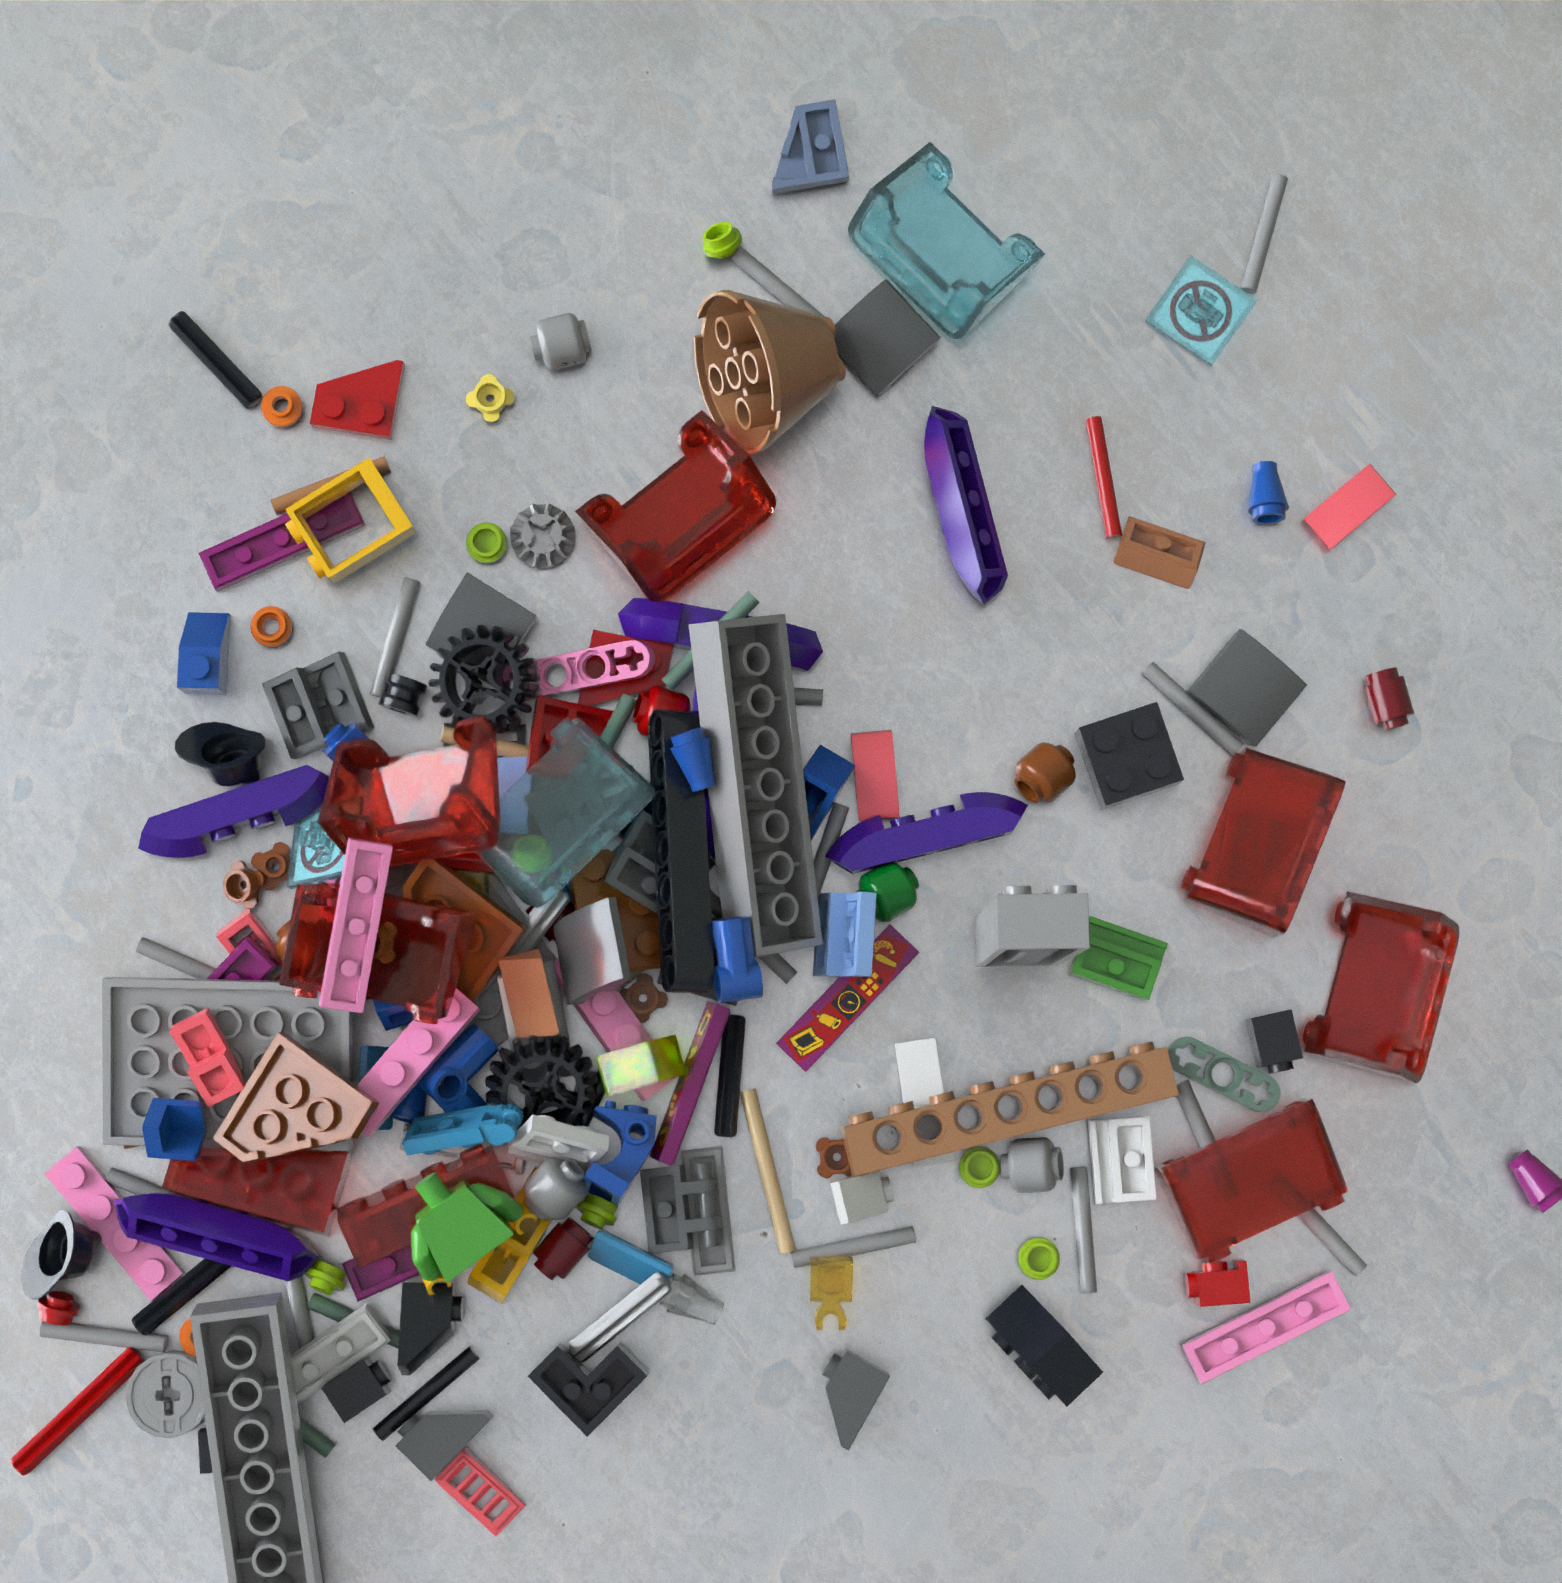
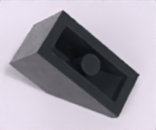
[397,1282,463,1375]

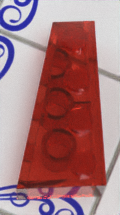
[337,1144,514,1268]
[162,1148,353,1237]

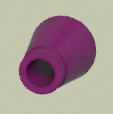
[1508,1149,1562,1214]

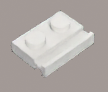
[506,1115,609,1174]
[1088,1116,1157,1204]

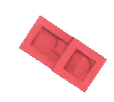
[1304,464,1397,549]
[851,730,900,821]
[169,1008,246,1107]

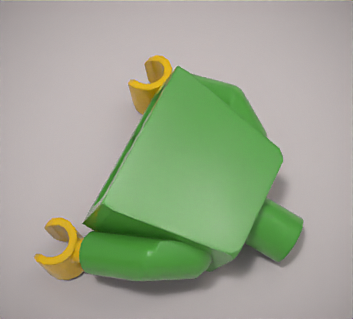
[411,1172,537,1296]

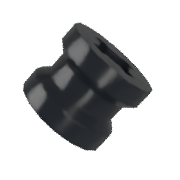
[378,673,428,717]

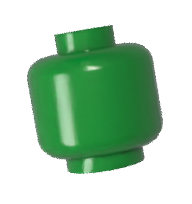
[856,862,919,922]

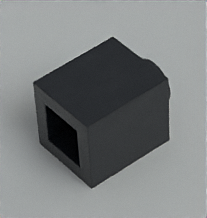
[1245,1009,1303,1074]
[321,1356,392,1423]

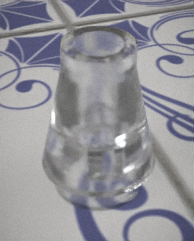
[659,1274,724,1325]

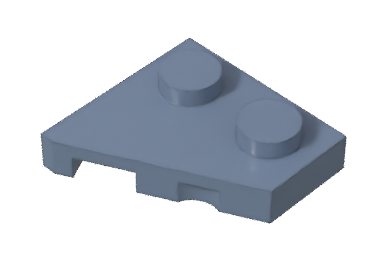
[772,99,849,194]

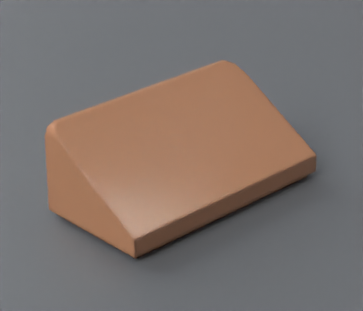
[1114,516,1206,589]
[498,949,560,1038]

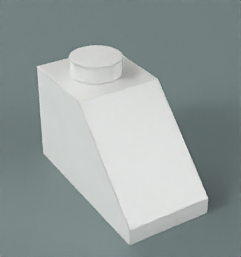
[830,1171,894,1225]

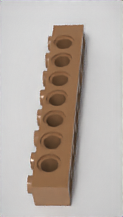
[840,1041,1179,1176]

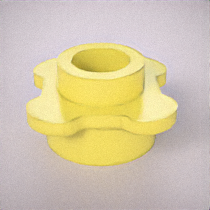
[466,374,515,423]

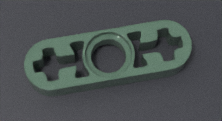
[1167,1037,1281,1112]

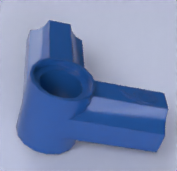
[712,916,763,1003]
[417,1023,499,1113]

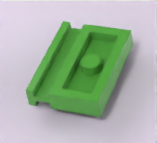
[1069,916,1168,1000]

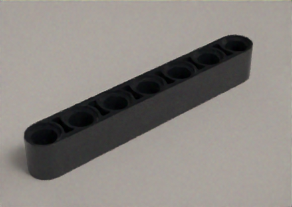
[648,709,715,993]

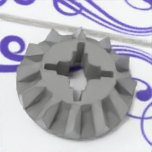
[510,503,575,568]

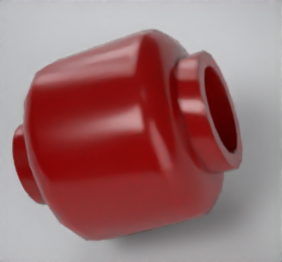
[632,685,693,738]

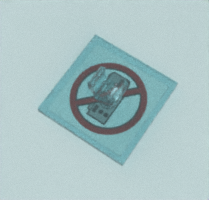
[1145,255,1257,366]
[287,797,363,889]

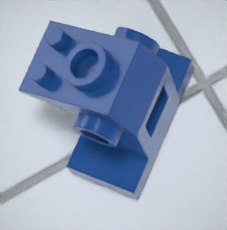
[583,1100,657,1208]

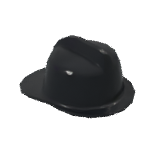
[175,722,266,786]
[20,1210,102,1300]

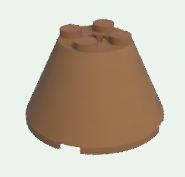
[694,290,846,455]

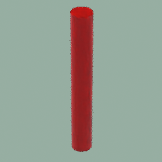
[1086,416,1122,539]

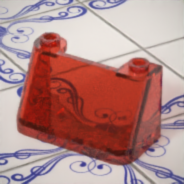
[575,410,776,602]
[317,715,501,867]
[1180,747,1346,938]
[279,882,477,1024]
[1303,891,1460,1084]
[1154,1098,1348,1263]

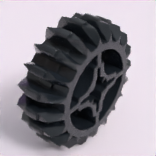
[428,625,540,736]
[485,1035,598,1130]

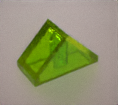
[596,1034,687,1097]

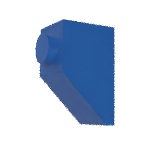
[177,612,230,695]
[803,745,855,841]

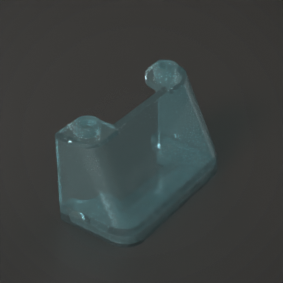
[848,142,1045,339]
[457,717,657,908]

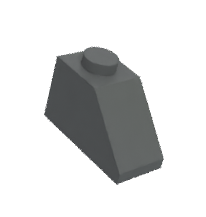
[822,1348,890,1451]
[395,1410,494,1481]

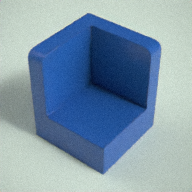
[142,1098,208,1161]

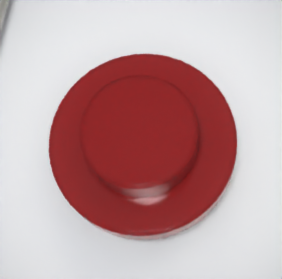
[37,1291,80,1326]

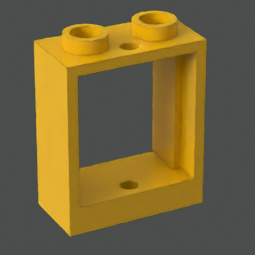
[285,457,417,584]

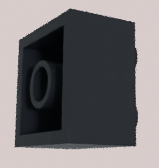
[1074,702,1184,810]

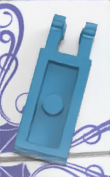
[402,1103,524,1155]

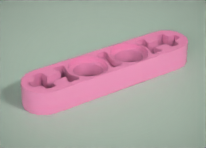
[503,640,655,701]

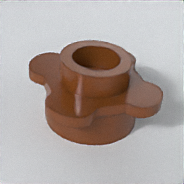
[251,842,298,890]
[223,861,266,909]
[373,922,398,964]
[619,973,668,1023]
[816,1137,852,1178]

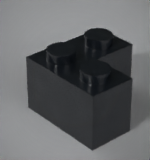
[986,1285,1103,1407]
[528,1343,649,1437]

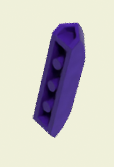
[924,406,1008,605]
[618,598,823,671]
[138,765,338,858]
[825,792,1028,874]
[114,1193,319,1282]

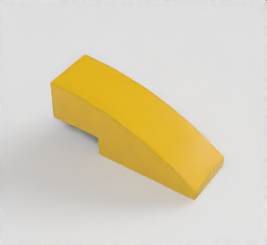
[467,1167,553,1304]

